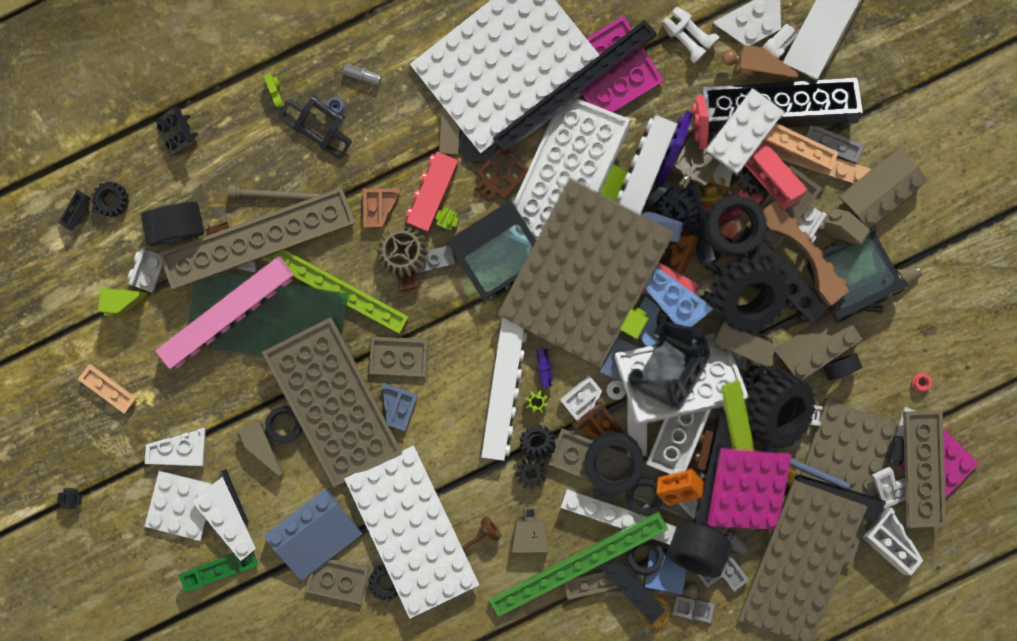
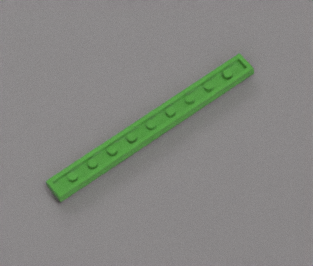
[489,511,668,617]

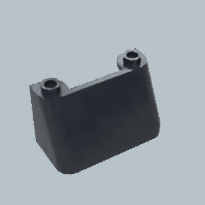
[627,321,710,409]

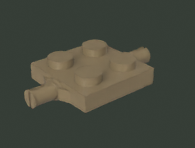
[672,134,720,189]

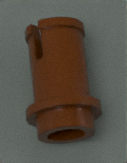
[205,221,230,236]

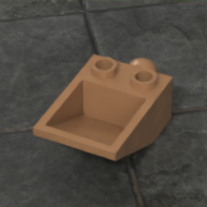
[722,45,798,82]

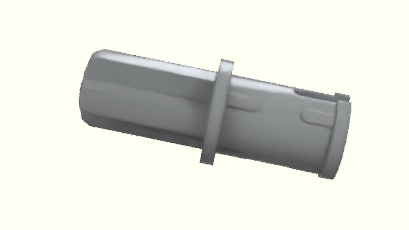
[343,64,382,87]

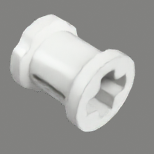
[809,405,823,426]

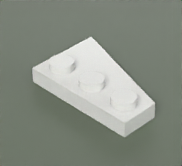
[145,428,206,466]

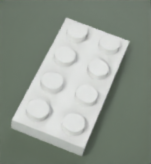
[706,89,784,174]

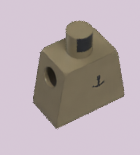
[512,508,549,553]

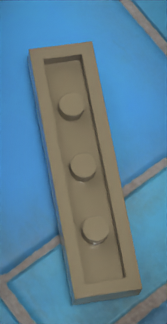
[564,563,643,600]

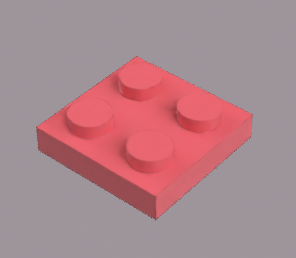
[692,95,709,149]

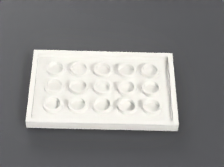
[614,334,749,425]

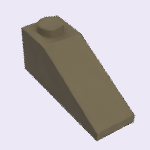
[237,420,284,476]

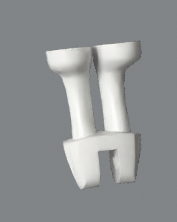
[661,7,720,64]

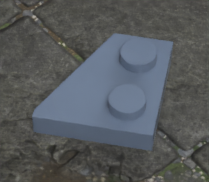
[382,383,418,431]

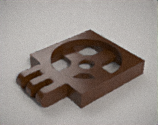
[474,148,529,202]

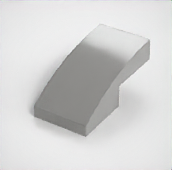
[673,595,716,623]

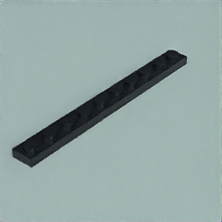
[493,20,657,154]

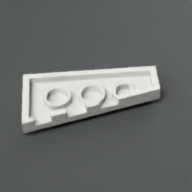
[192,477,256,561]

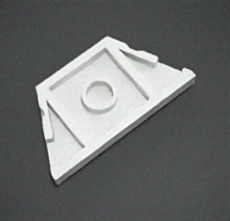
[713,0,781,46]

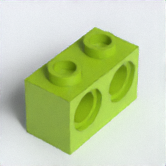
[620,308,650,339]

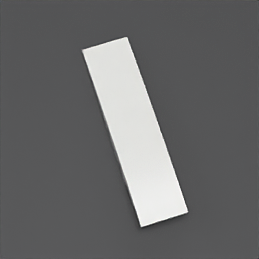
[783,0,862,81]

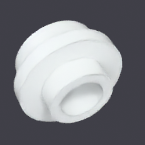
[607,381,626,400]

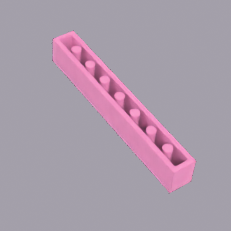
[155,256,294,369]

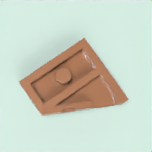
[363,188,400,227]

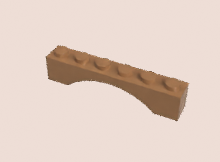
[763,200,849,306]

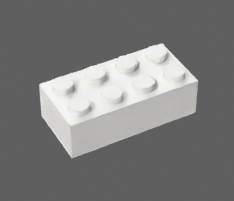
[647,409,711,474]

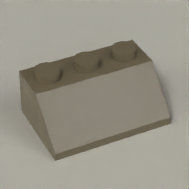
[713,318,777,367]

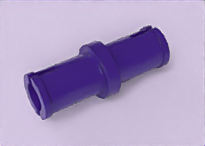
[536,348,553,388]

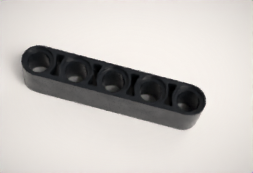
[794,474,886,521]

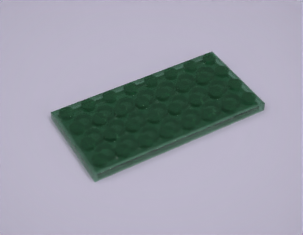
[188,272,349,357]

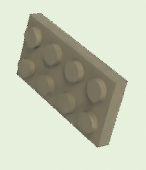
[745,166,822,250]

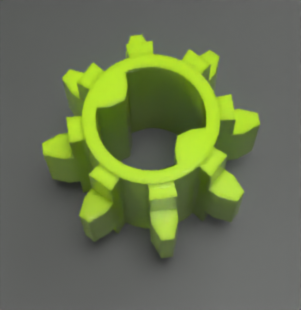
[435,207,459,231]
[525,390,548,413]

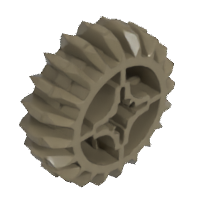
[377,226,429,278]

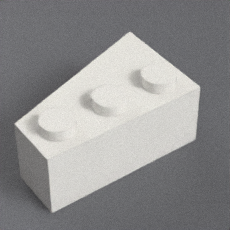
[861,508,923,575]

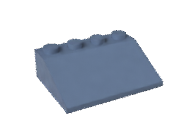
[264,488,362,581]

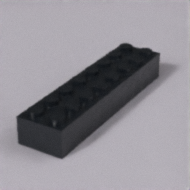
[701,78,862,132]

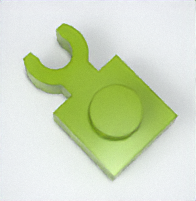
[264,73,284,108]

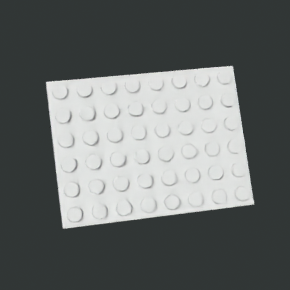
[410,0,599,154]

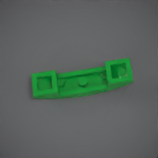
[179,551,259,593]

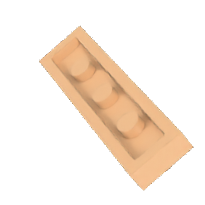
[763,123,838,171]

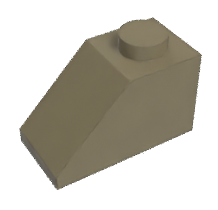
[823,207,870,246]

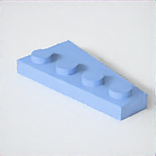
[644,267,713,327]

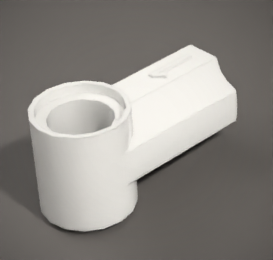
[762,24,798,58]

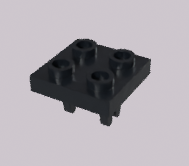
[156,106,199,156]

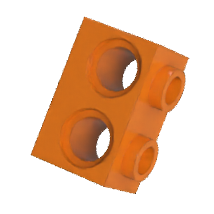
[656,469,703,506]

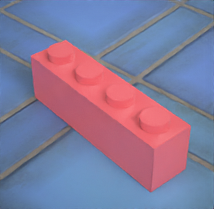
[744,141,807,210]
[405,152,459,232]

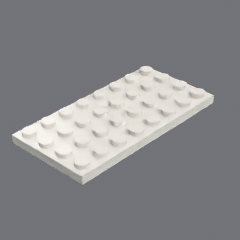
[502,99,632,247]
[344,445,480,619]

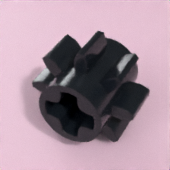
[57,488,82,509]

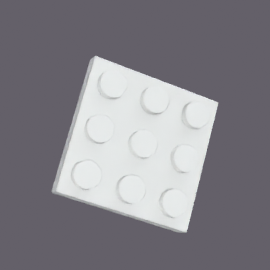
[144,470,212,541]

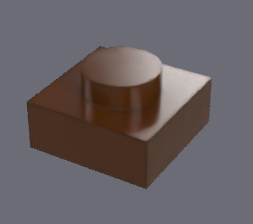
[397,270,420,293]

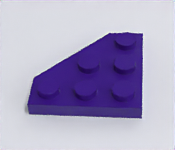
[655,110,693,187]

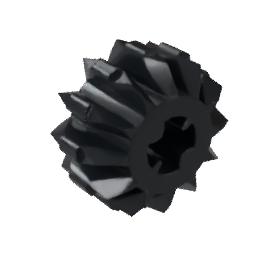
[515,458,547,490]

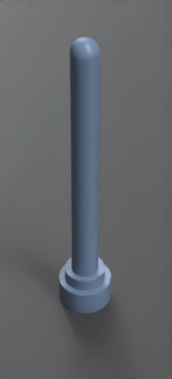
[764,445,850,490]

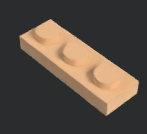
[78,364,137,414]

